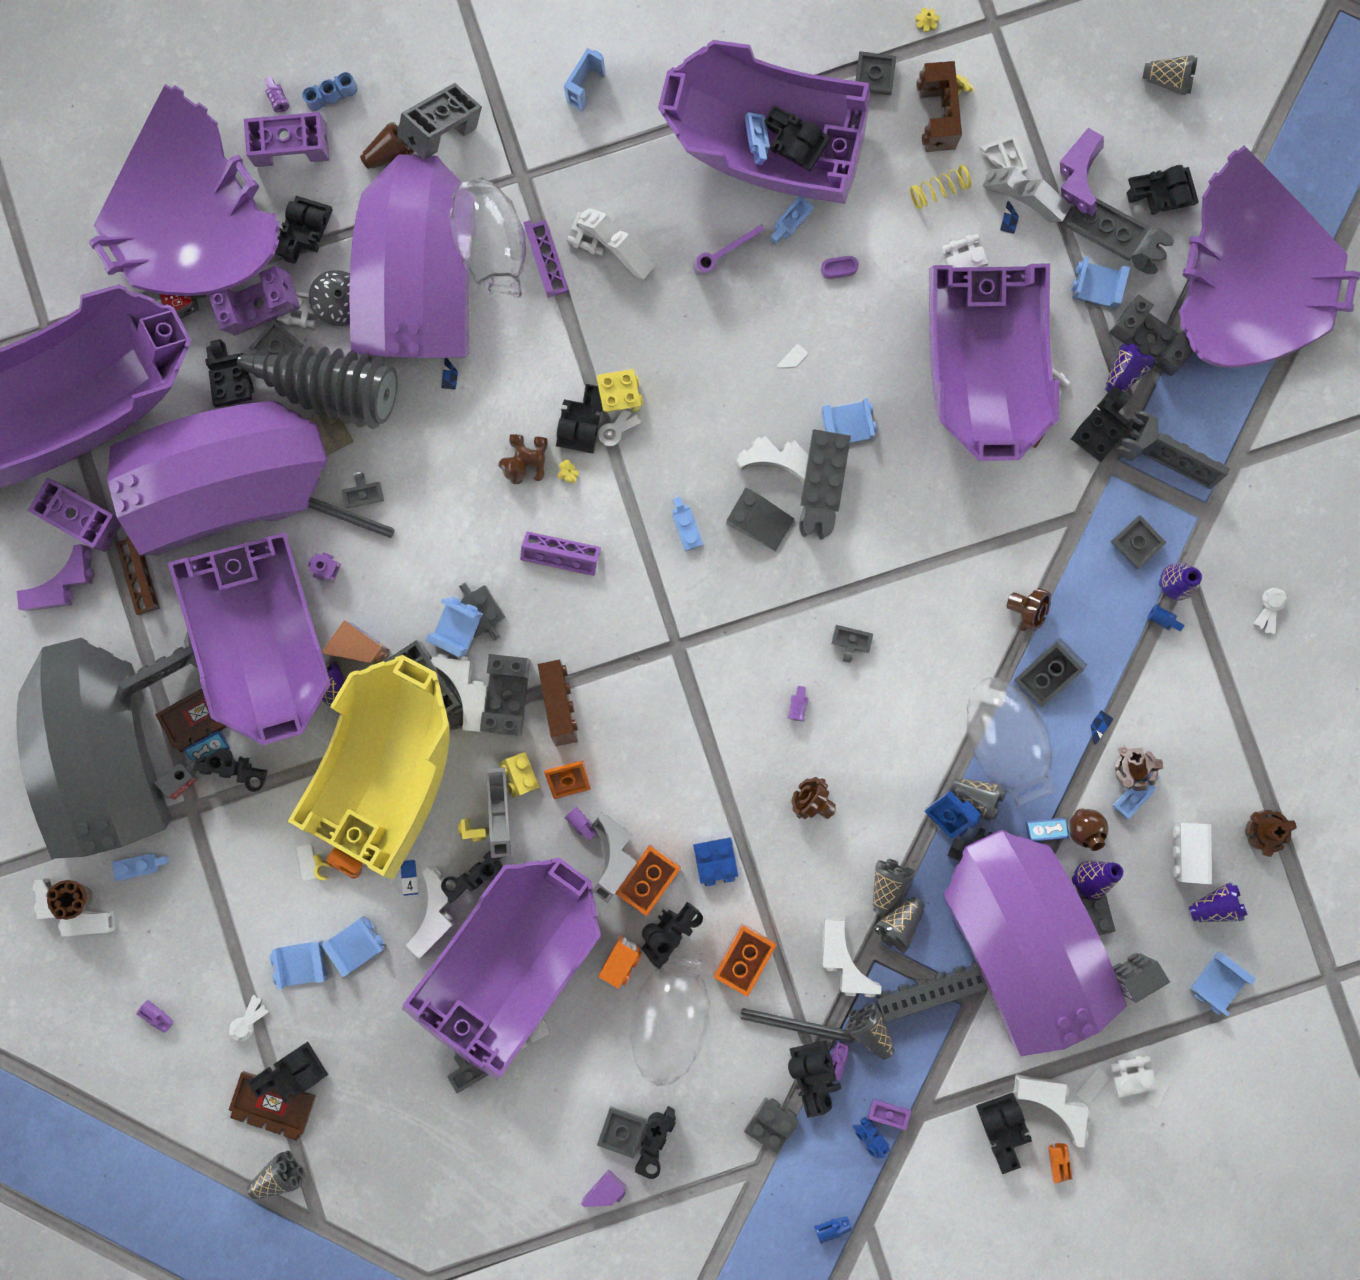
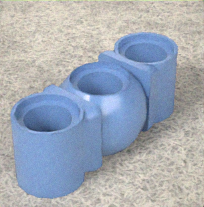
[302,72,358,111]

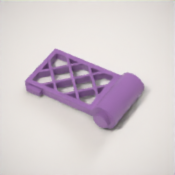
[693,224,764,275]

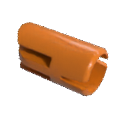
[326,847,363,879]
[1048,1143,1073,1183]

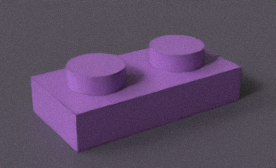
[867,1098,911,1131]

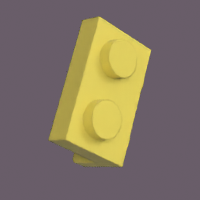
[499,752,540,798]
[458,817,490,842]

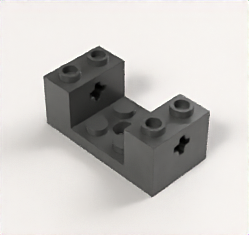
[397,83,482,160]
[1109,294,1193,376]
[384,640,462,716]
[480,654,531,736]

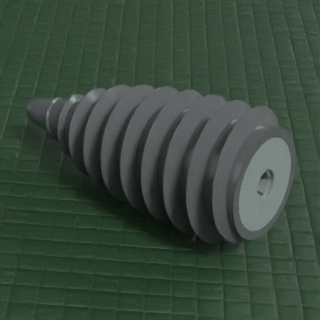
[237,346,398,429]

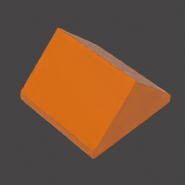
[544,760,591,799]

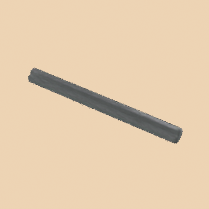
[308,497,395,538]
[740,1008,854,1043]

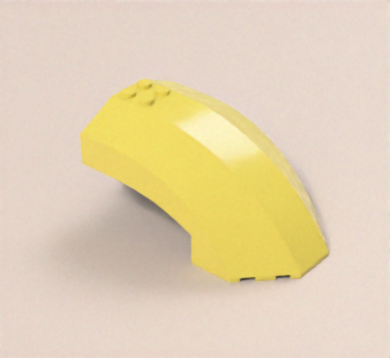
[288,655,449,880]

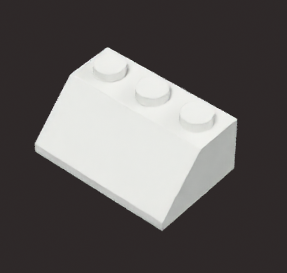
[1172,822,1212,884]

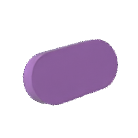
[821,256,859,279]

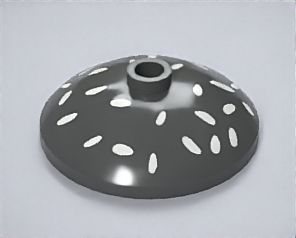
[309,270,350,326]

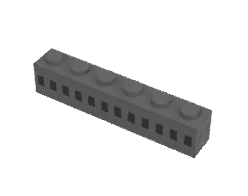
[875,961,988,1022]

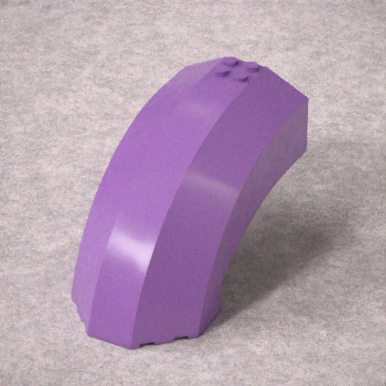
[0,284,191,488]

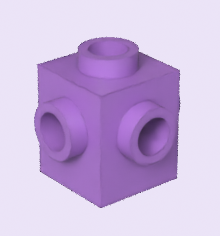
[308,552,341,581]

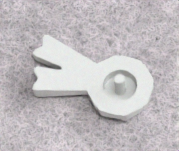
[598,409,641,446]
[1253,588,1287,634]
[229,995,269,1042]

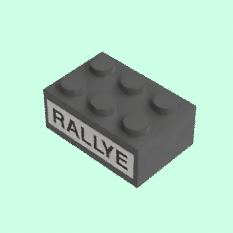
[1113,953,1170,1003]

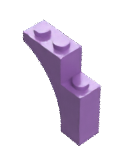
[1060,128,1104,215]
[17,544,94,611]

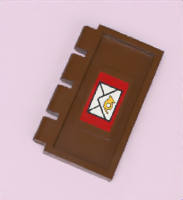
[155,688,227,752]
[228,1071,316,1141]

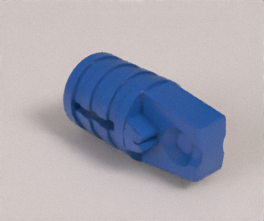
[1147,604,1185,632]
[814,1216,852,1244]

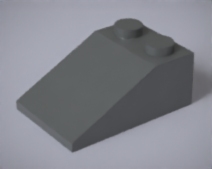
[726,487,794,552]
[1015,637,1087,707]

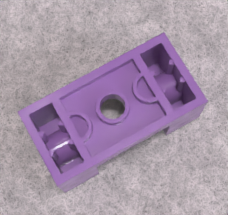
[244,112,329,167]
[209,266,300,336]
[27,477,121,552]

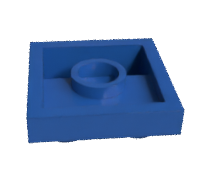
[924,791,981,839]
[693,837,738,886]

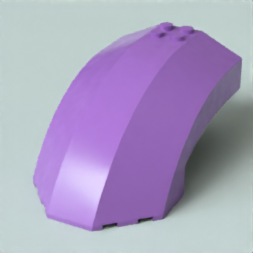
[658,40,871,204]
[349,154,475,358]
[929,263,1060,461]
[107,401,328,556]
[167,532,331,745]
[943,830,1127,1056]
[402,858,601,1080]

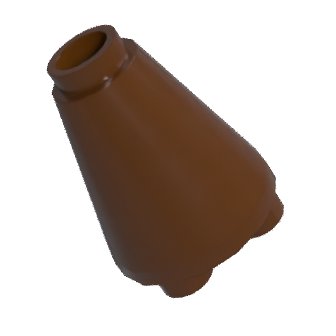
[360,122,415,169]
[46,880,93,920]

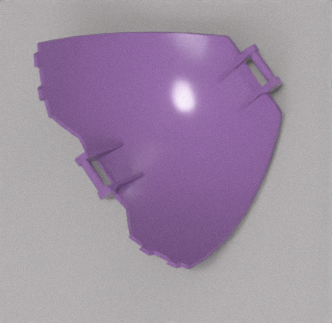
[89,84,280,296]
[1179,145,1360,368]

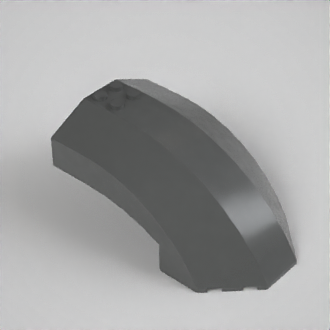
[16,638,172,859]

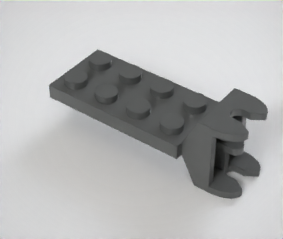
[1063,197,1173,274]
[1115,411,1230,489]
[799,429,851,540]
[116,630,198,701]

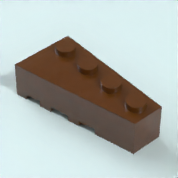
[537,659,578,746]

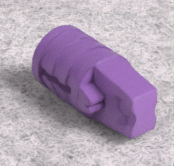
[264,76,290,113]
[788,686,809,722]
[564,806,597,840]
[136,1000,174,1033]
[830,1042,850,1081]

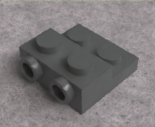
[744,1097,799,1154]

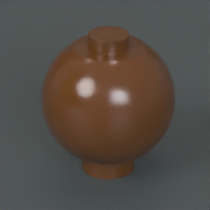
[1068,808,1109,851]

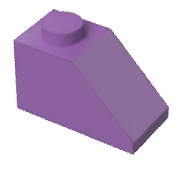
[581,1169,626,1207]

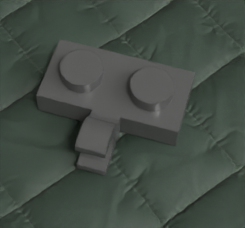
[342,472,384,509]
[831,625,873,663]
[447,1054,488,1094]

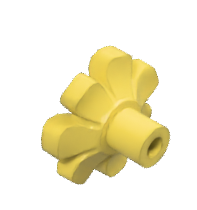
[915,8,939,32]
[956,74,974,95]
[558,460,579,484]

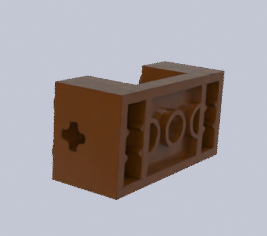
[916,61,962,152]

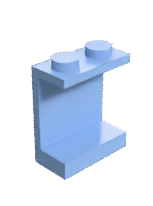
[564,48,606,111]
[1071,256,1130,309]
[821,398,877,443]
[426,596,483,657]
[322,916,385,977]
[270,940,328,990]
[1190,952,1256,1016]

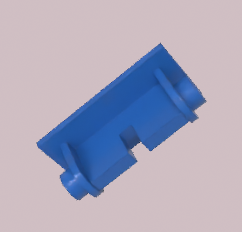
[853,1117,890,1158]

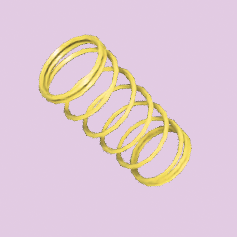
[910,165,972,209]

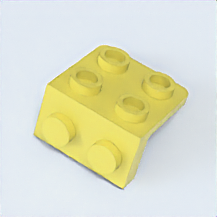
[597,369,643,412]

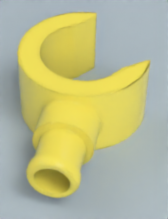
[313,854,331,880]

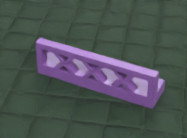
[523,220,569,298]
[520,531,601,576]

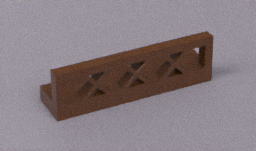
[115,536,160,615]

